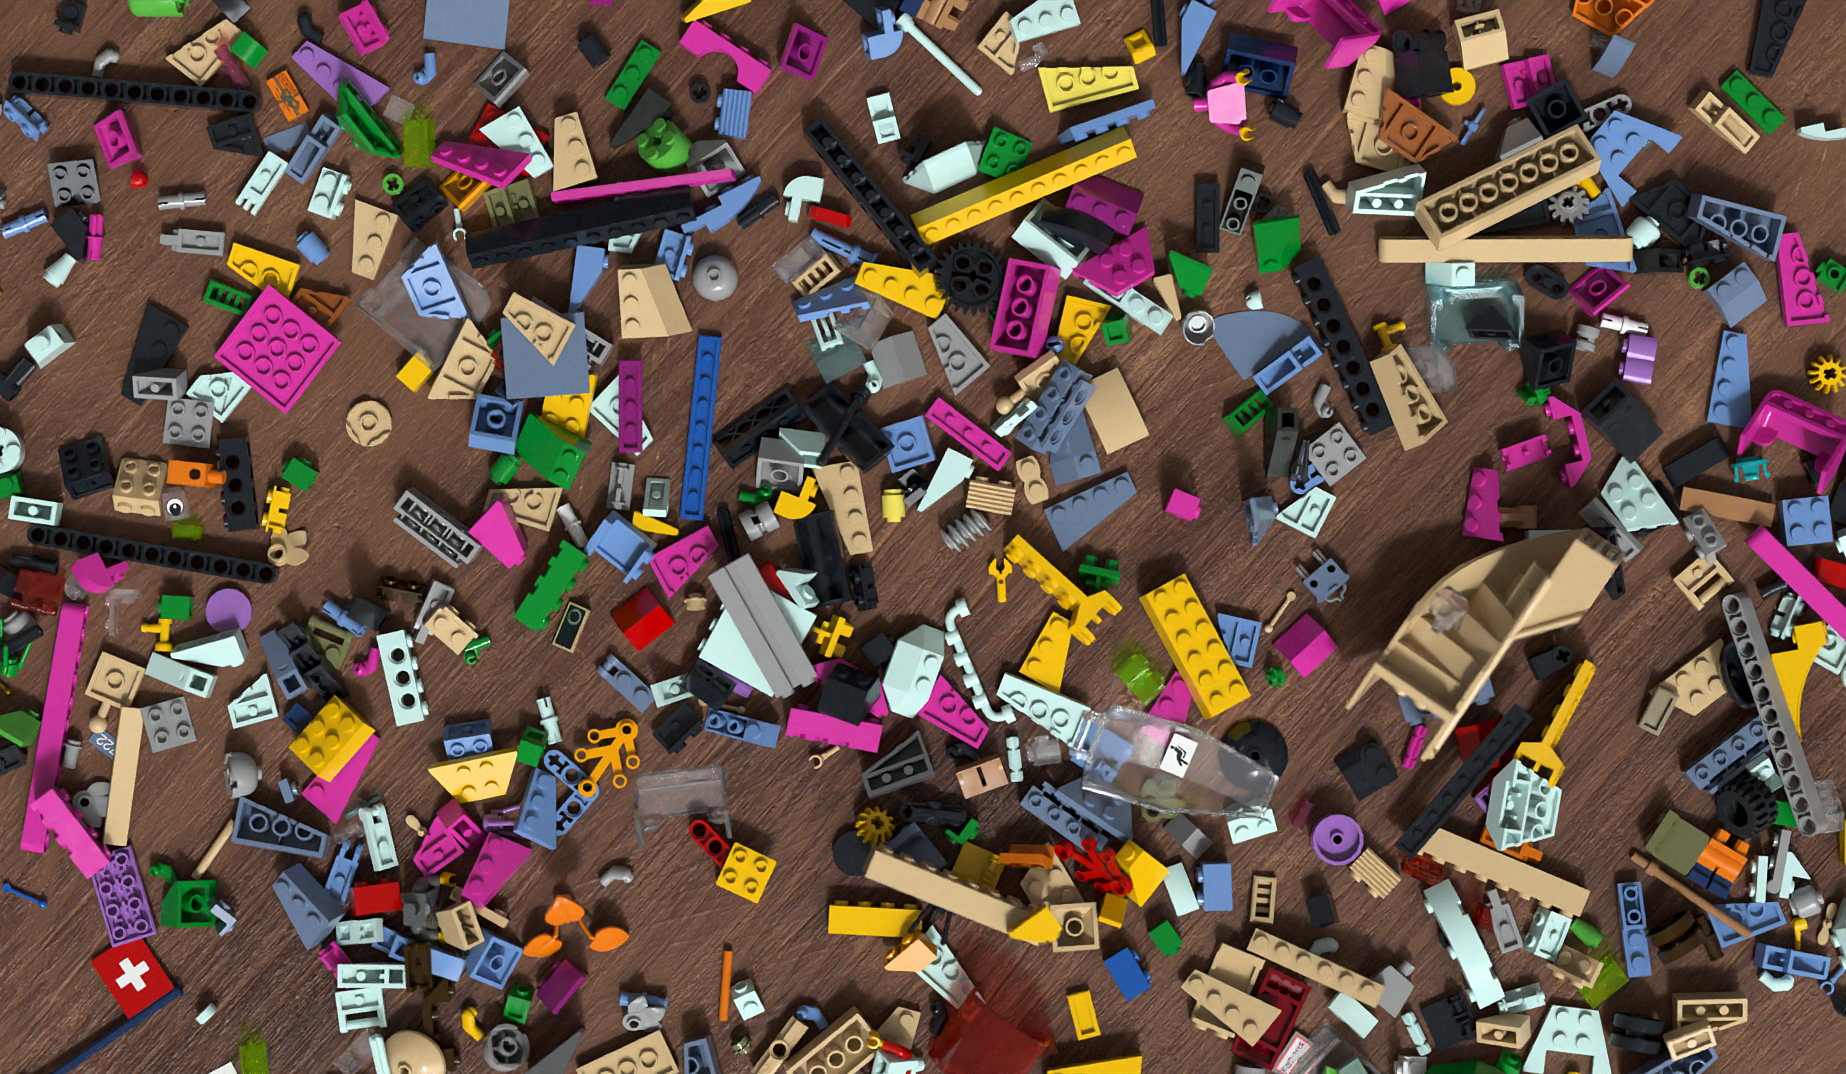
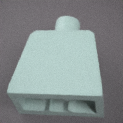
[24,324,76,368]

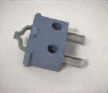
[1295,549,1350,604]

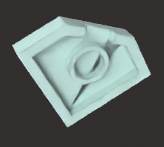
[186,372,252,423]

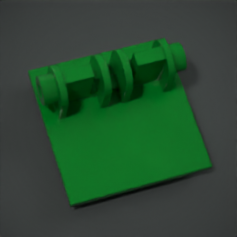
[978,126,1032,178]

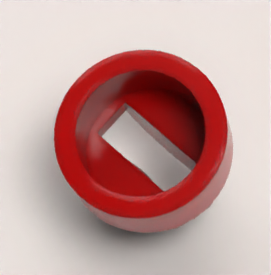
[130,169,148,189]

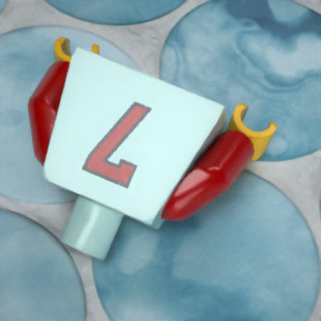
[866,1030,925,1074]

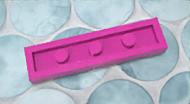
[925,397,1012,471]

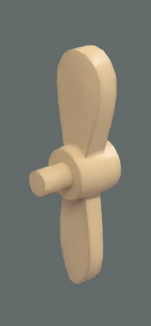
[406,815,428,838]
[1817,903,1837,945]

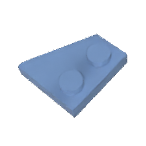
[1217,613,1262,668]

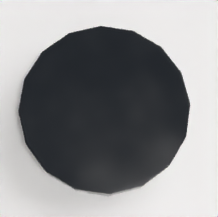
[833,830,878,877]

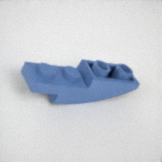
[681,175,762,235]
[1617,881,1652,978]
[372,925,467,982]

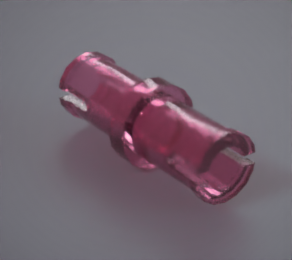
[213,44,251,90]

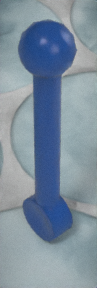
[2,883,47,908]

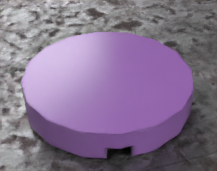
[206,589,253,633]

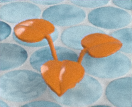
[522,894,630,957]

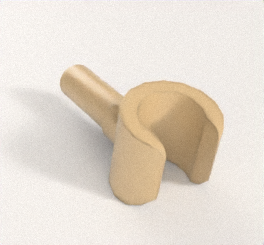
[809,745,840,769]

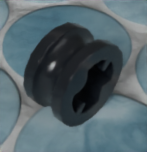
[690,82,711,104]
[1252,193,1274,215]

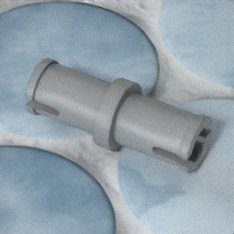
[158,190,206,211]

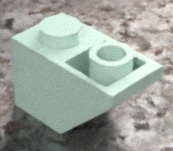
[779,428,825,469]

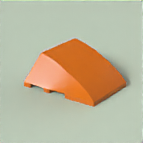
[1572,0,1655,37]

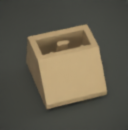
[1451,9,1509,71]

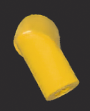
[1571,177,1601,199]
[461,1006,485,1042]

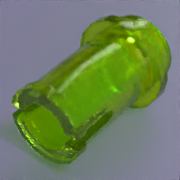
[172,522,203,541]

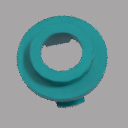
[1731,455,1771,483]

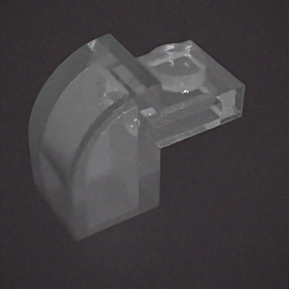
[771,235,826,285]
[1428,585,1469,635]

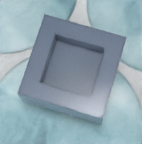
[278,778,299,804]

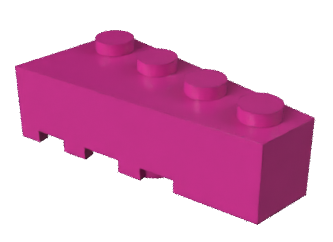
[786,704,883,753]
[29,786,112,879]

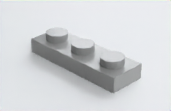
[1578,497,1644,562]

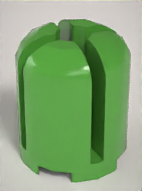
[127,0,189,17]

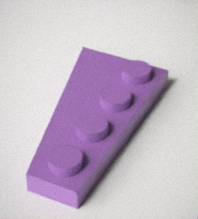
[291,41,390,108]

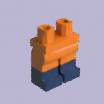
[1684,828,1750,900]

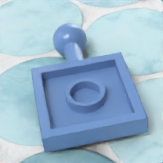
[879,415,937,473]

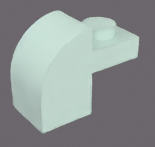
[783,176,824,223]

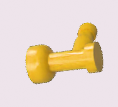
[1373,321,1406,352]
[141,619,173,652]

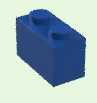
[1103,946,1152,1002]

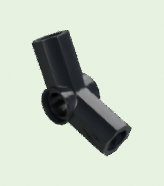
[900,800,967,827]

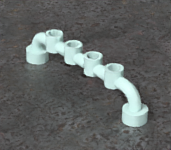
[944,597,1017,724]

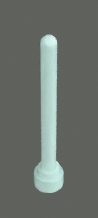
[894,12,982,95]

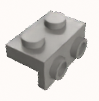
[1682,508,1726,566]

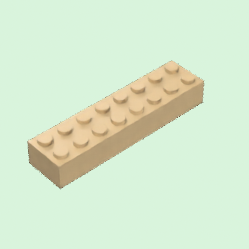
[1414,124,1601,252]
[862,843,1039,946]

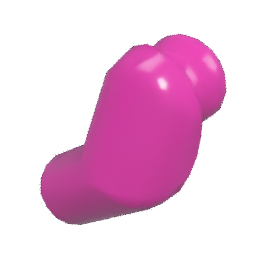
[353,647,380,677]

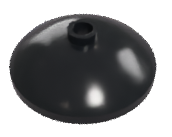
[1718,641,1761,709]
[1219,721,1288,790]

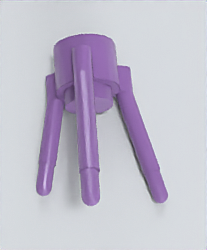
[483,803,529,840]

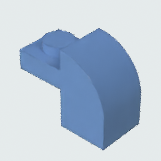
[861,5,903,60]

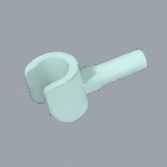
[453,208,467,241]

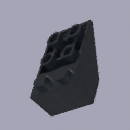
[1581,379,1664,465]

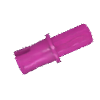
[86,214,105,260]

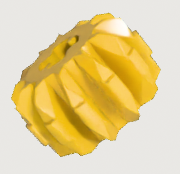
[1807,355,1846,394]
[855,806,895,846]

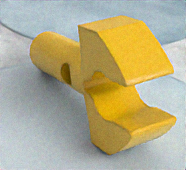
[989,558,1012,602]

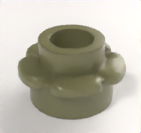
[730,1034,752,1055]

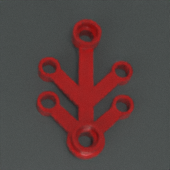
[1054,835,1133,896]

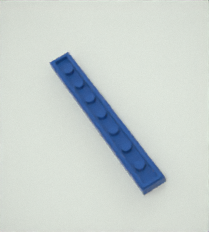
[680,335,722,521]

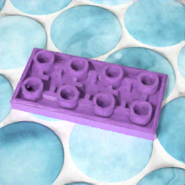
[91,845,158,948]

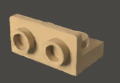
[422,603,479,655]
[1546,944,1604,989]

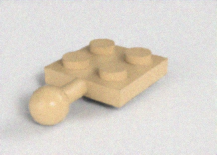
[996,350,1061,415]
[85,651,146,733]

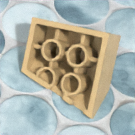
[1342,45,1398,121]
[618,263,693,338]

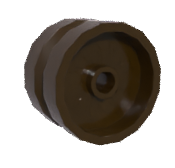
[1645,909,1706,964]

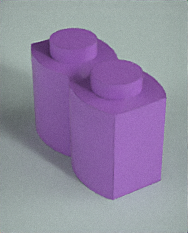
[1617,334,1658,385]

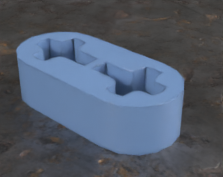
[1289,464,1325,494]

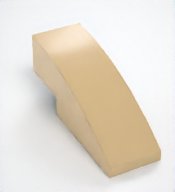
[1687,90,1760,154]

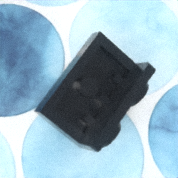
[652,702,704,755]

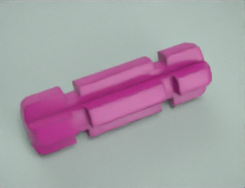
[1402,724,1428,769]

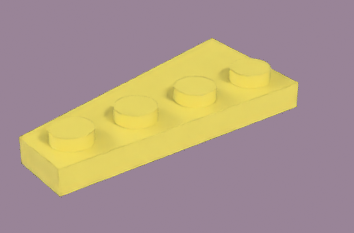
[1038,66,1139,113]

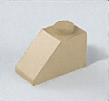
[1476,1012,1531,1049]

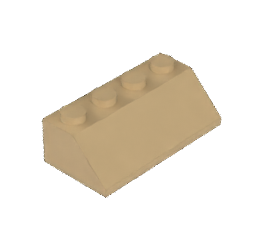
[783,1006,882,1074]

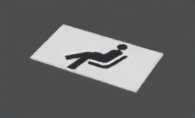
[1160,733,1198,778]

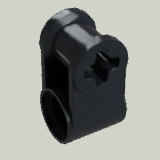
[1526,644,1573,681]

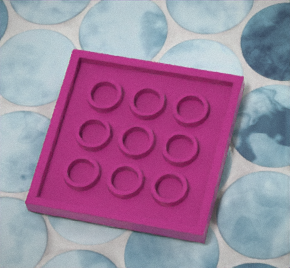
[214,284,343,414]

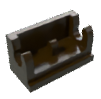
[404,941,433,993]

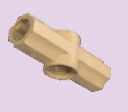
[751,1015,809,1074]

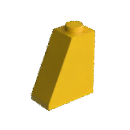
[1115,839,1170,907]

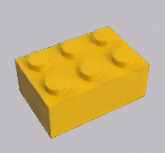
[289,695,375,782]

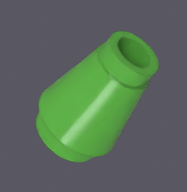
[1569,917,1605,950]

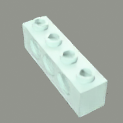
[376,630,429,726]

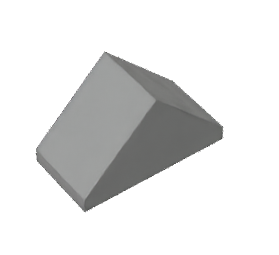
[1163,813,1212,859]

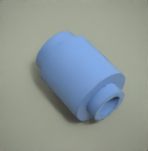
[296,231,330,266]

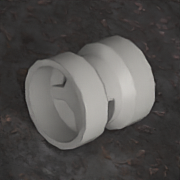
[1575,324,1600,353]

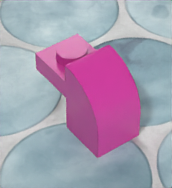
[70,552,130,594]

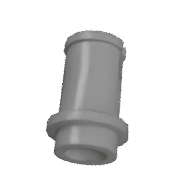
[61,738,83,769]

